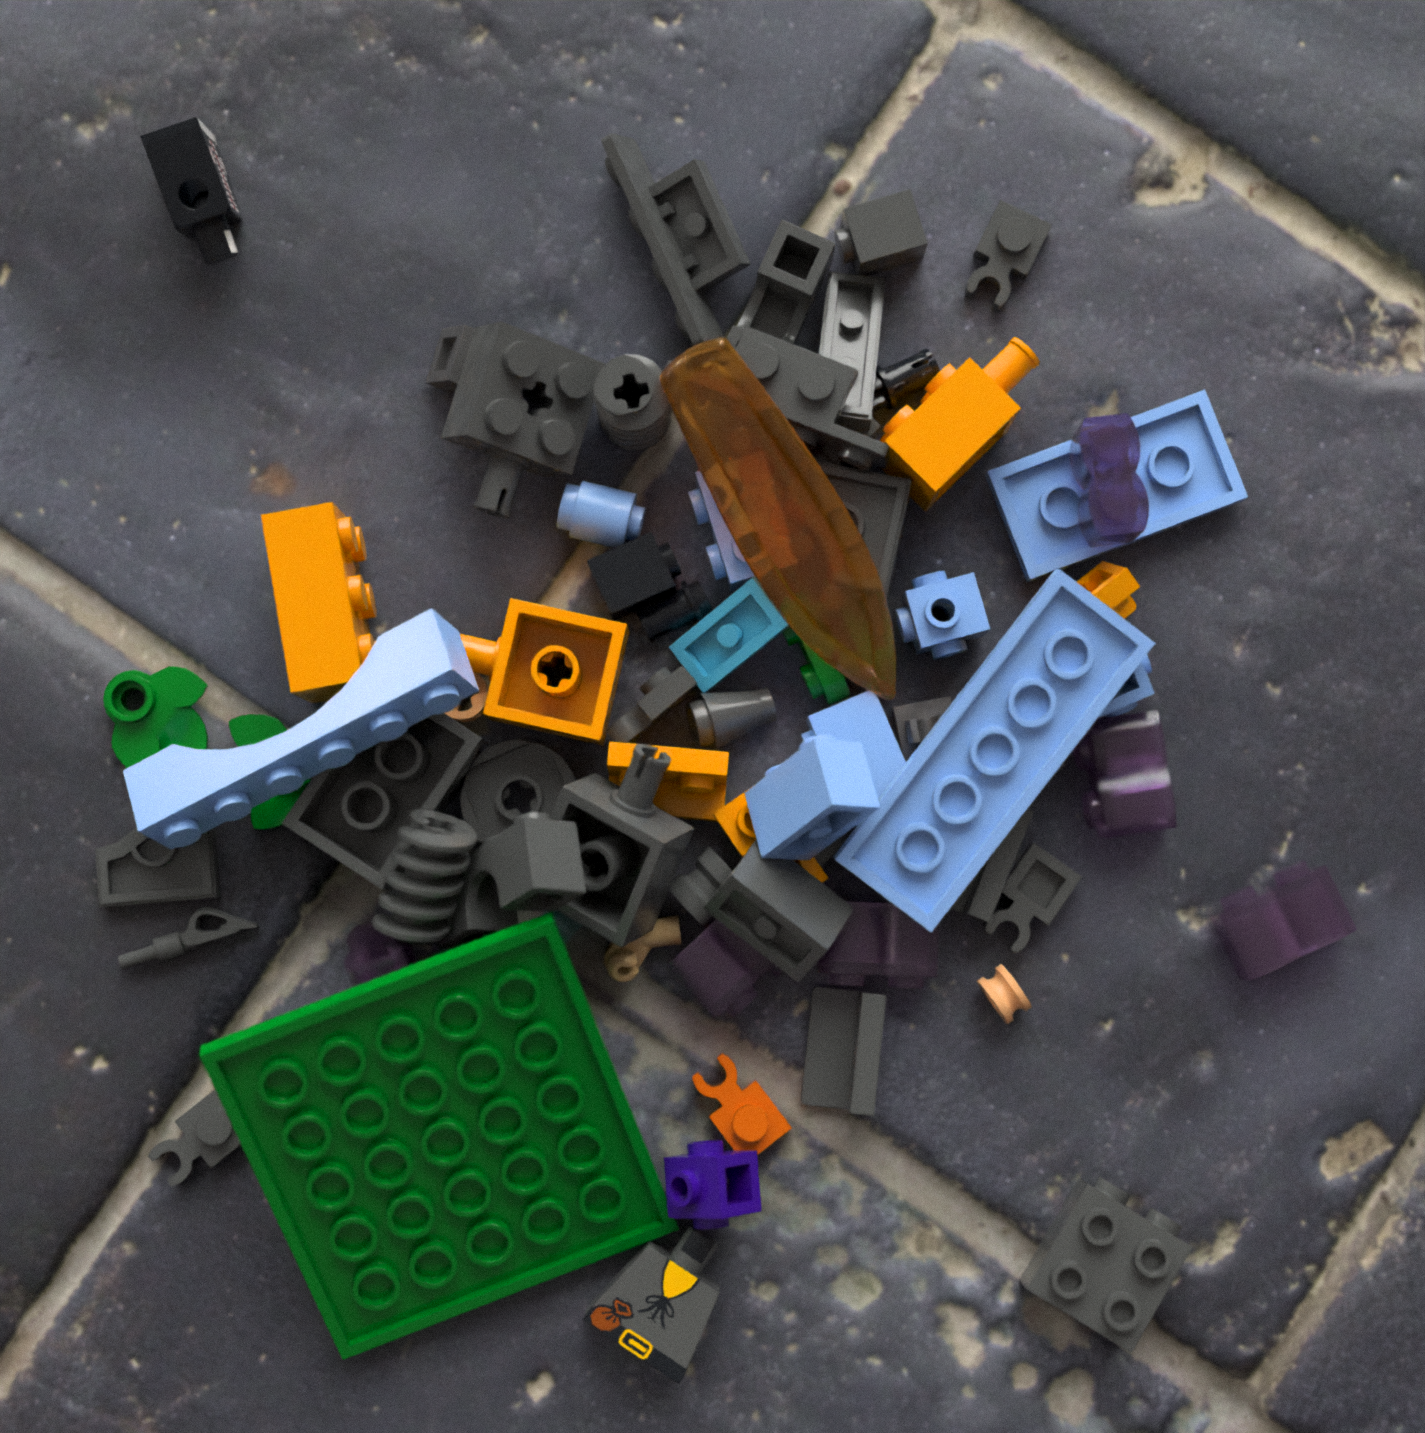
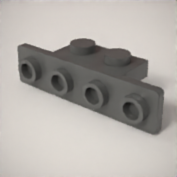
[601,133,751,349]
[664,326,890,471]

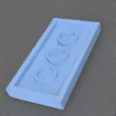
[985,389,1248,583]

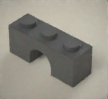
[710,219,835,380]
[437,812,586,949]

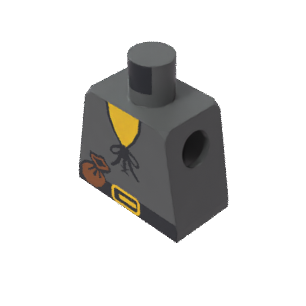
[583,1224,720,1384]

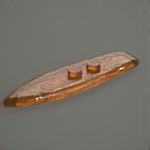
[659,337,896,701]

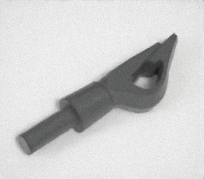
[118,907,259,970]

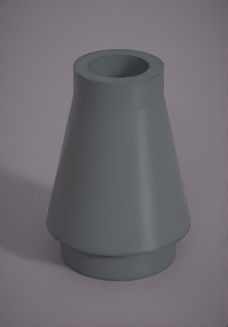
[686,687,777,750]

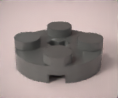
[460,739,576,843]

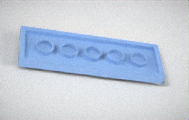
[833,568,1155,932]

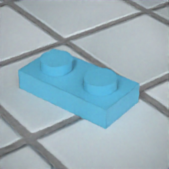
[669,574,796,693]

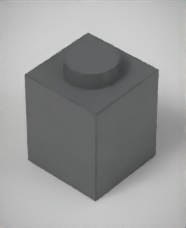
[834,189,928,276]

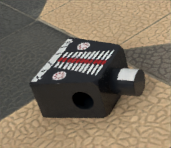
[140,117,242,264]

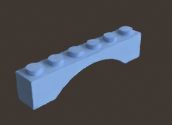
[123,608,479,850]

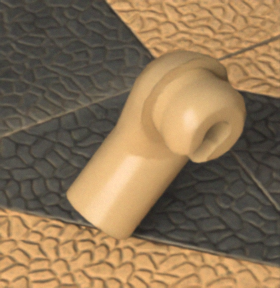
[604,916,682,982]

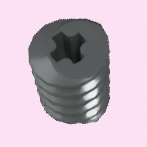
[593,354,671,451]
[371,809,478,945]

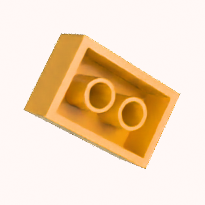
[261,502,377,703]

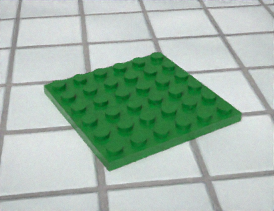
[199,912,679,1360]

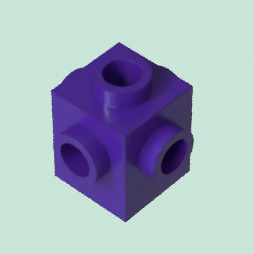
[664,1140,762,1229]

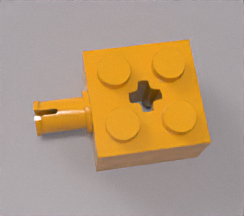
[879,337,1040,512]
[460,598,630,746]

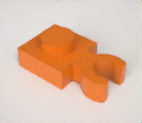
[692,1053,792,1155]

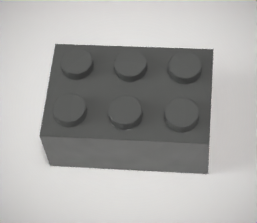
[282,713,489,890]

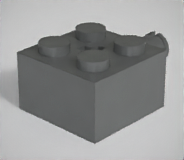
[441,321,605,519]
[550,744,695,948]

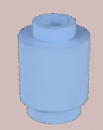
[557,481,646,548]

